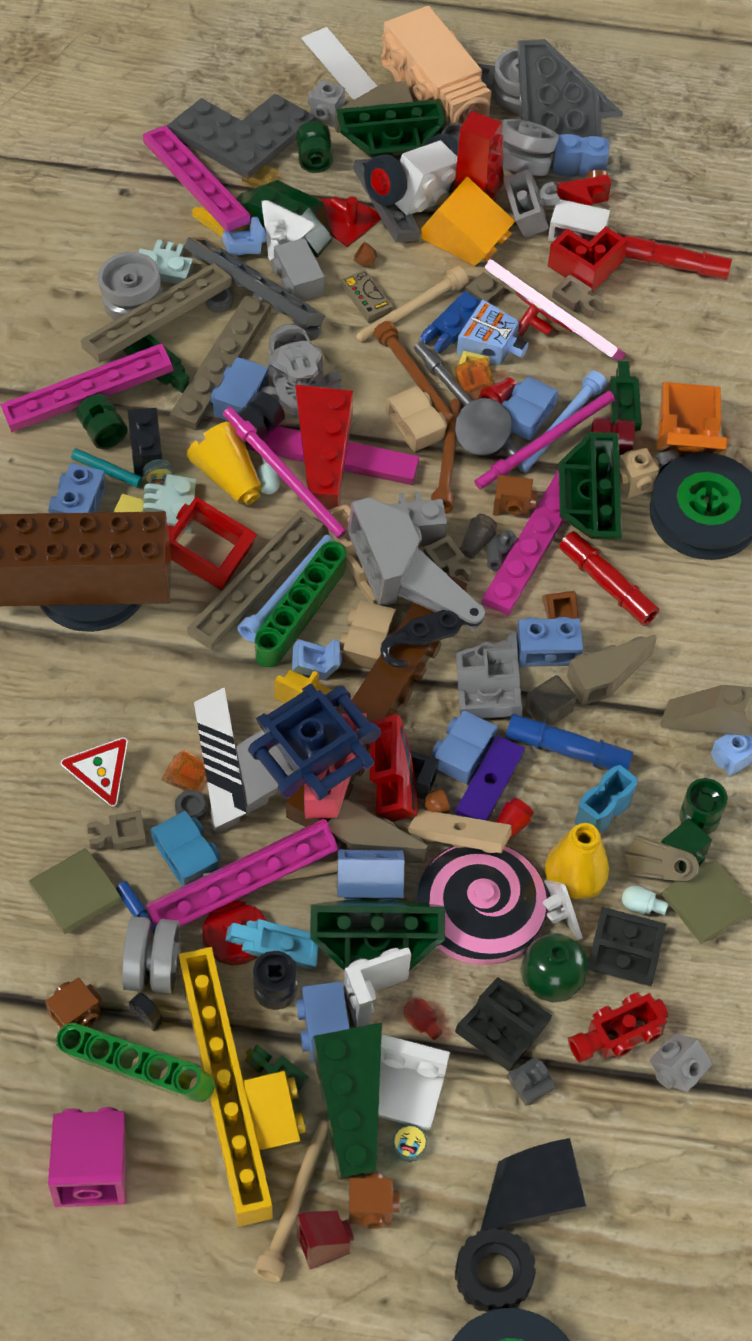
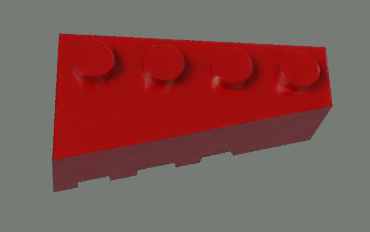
[454,111,504,202]
[295,384,354,510]

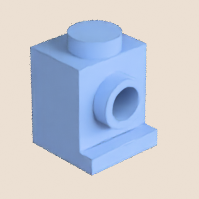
[711,734,752,777]

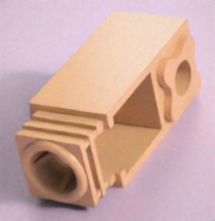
[381,5,491,127]

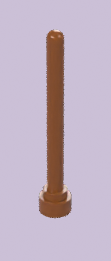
[373,321,453,423]
[431,399,461,514]

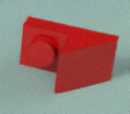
[556,174,612,206]

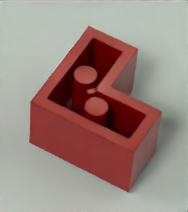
[548,226,627,293]

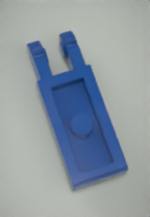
[420,291,481,354]

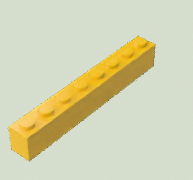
[178,947,273,1227]

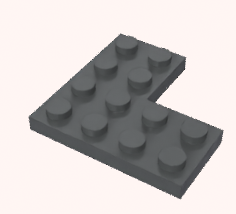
[167,94,315,180]

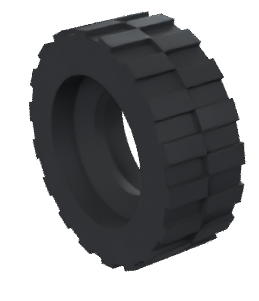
[455,1227,536,1312]

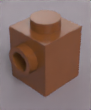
[45,977,102,1029]
[349,1173,400,1229]

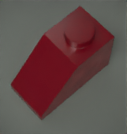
[297,1210,354,1269]

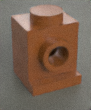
[493,475,537,516]

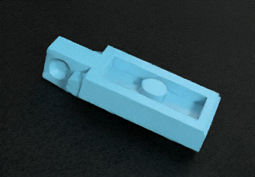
[225,919,319,970]

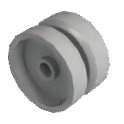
[492,47,521,114]
[502,119,559,176]
[98,252,163,320]
[122,916,180,994]

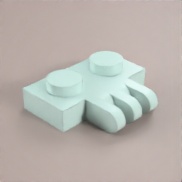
[139,239,193,284]
[143,474,196,533]

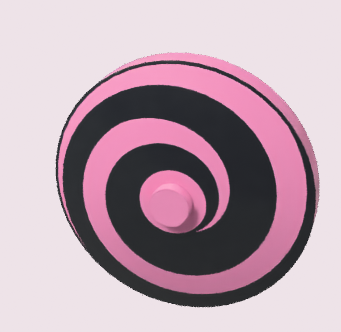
[417,845,548,965]

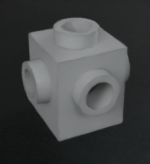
[308,80,348,128]
[649,1033,712,1092]

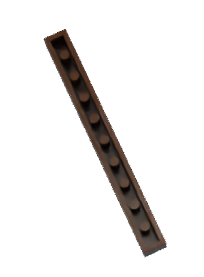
[286,574,468,827]

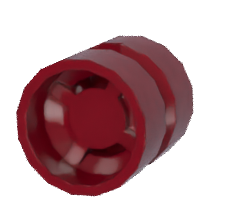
[591,417,635,457]

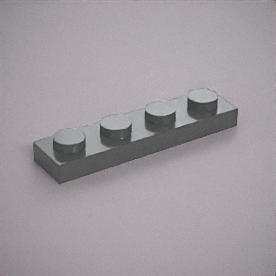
[353,159,422,242]

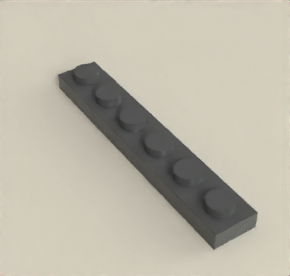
[184,237,325,328]

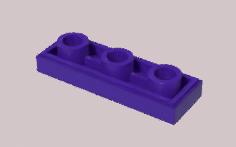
[455,735,525,821]

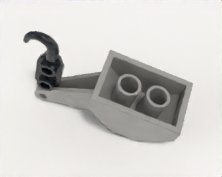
[348,497,485,668]

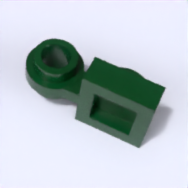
[244,1045,310,1092]

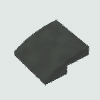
[588,907,666,987]
[455,977,552,1072]

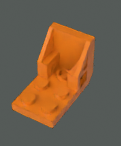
[657,382,727,454]

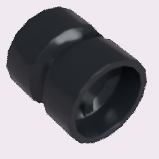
[238,392,285,446]
[253,950,297,1010]

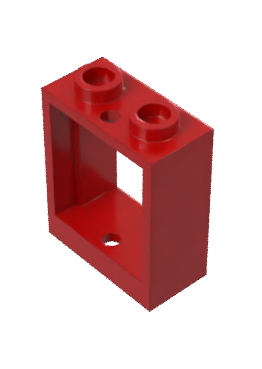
[168,497,257,591]

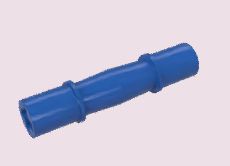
[506,714,634,770]

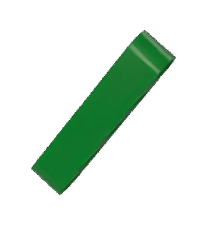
[255,541,346,667]
[56,1023,215,1103]

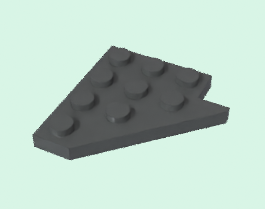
[517,39,623,138]

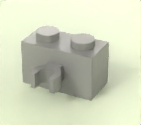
[503,169,560,238]
[386,491,447,546]

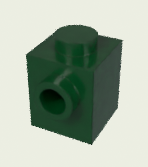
[661,818,712,873]

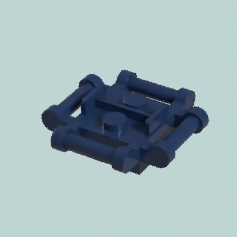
[248,683,381,801]

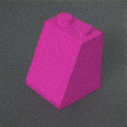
[48,1107,126,1208]

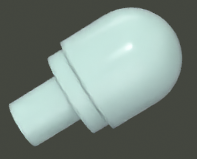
[256,458,280,494]
[622,885,668,915]

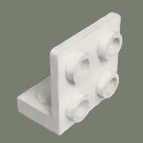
[343,948,411,1027]
[378,1034,450,1130]

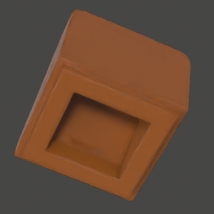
[542,591,579,619]

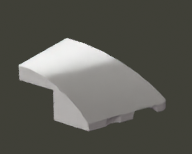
[456,632,522,718]
[211,730,293,835]

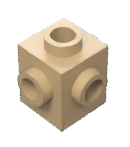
[619,447,660,498]

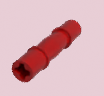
[624,235,732,280]
[559,531,660,626]

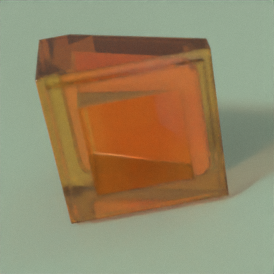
[455,357,495,393]
[162,750,206,791]

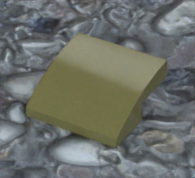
[29,848,122,934]
[661,860,752,944]

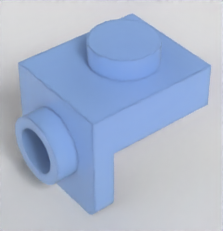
[222,217,266,256]
[292,639,342,680]

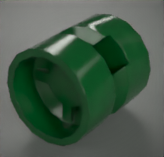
[296,121,333,173]
[76,394,128,449]
[679,778,728,835]

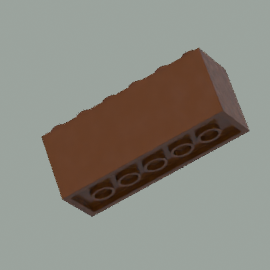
[0,511,171,606]

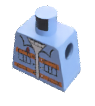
[457,300,529,365]

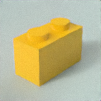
[244,1071,307,1151]

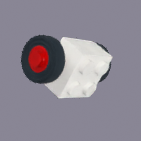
[364,134,459,215]

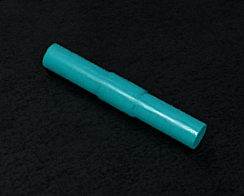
[71,448,143,488]

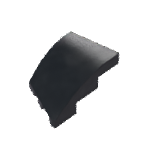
[480,1138,587,1232]

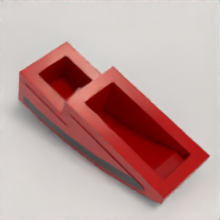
[369,714,417,822]

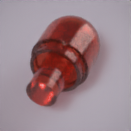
[403,998,443,1040]

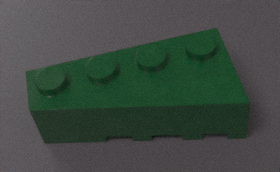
[311,1022,382,1179]

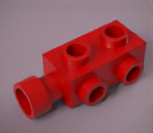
[568,992,668,1063]

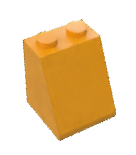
[420,177,515,266]

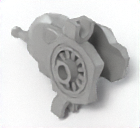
[261,324,342,415]

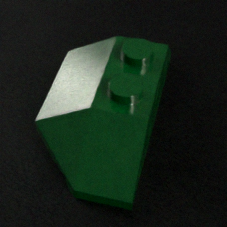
[336,99,445,158]
[236,180,332,258]
[558,432,622,540]
[310,900,445,971]

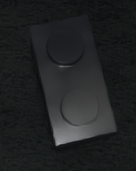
[128,407,163,477]

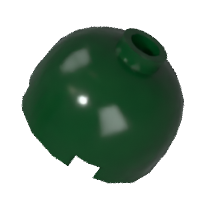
[520,933,588,1003]

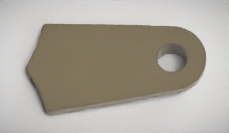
[624,835,699,881]

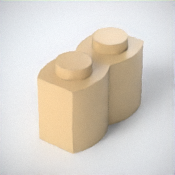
[386,386,447,452]
[340,600,396,669]

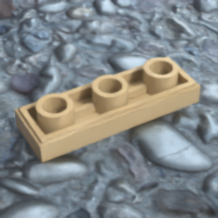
[408,809,511,853]

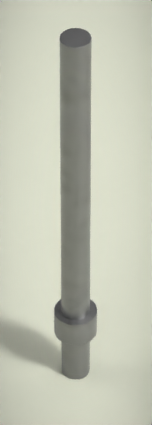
[414,342,519,457]

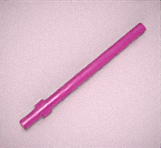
[474,391,615,490]
[223,407,346,539]

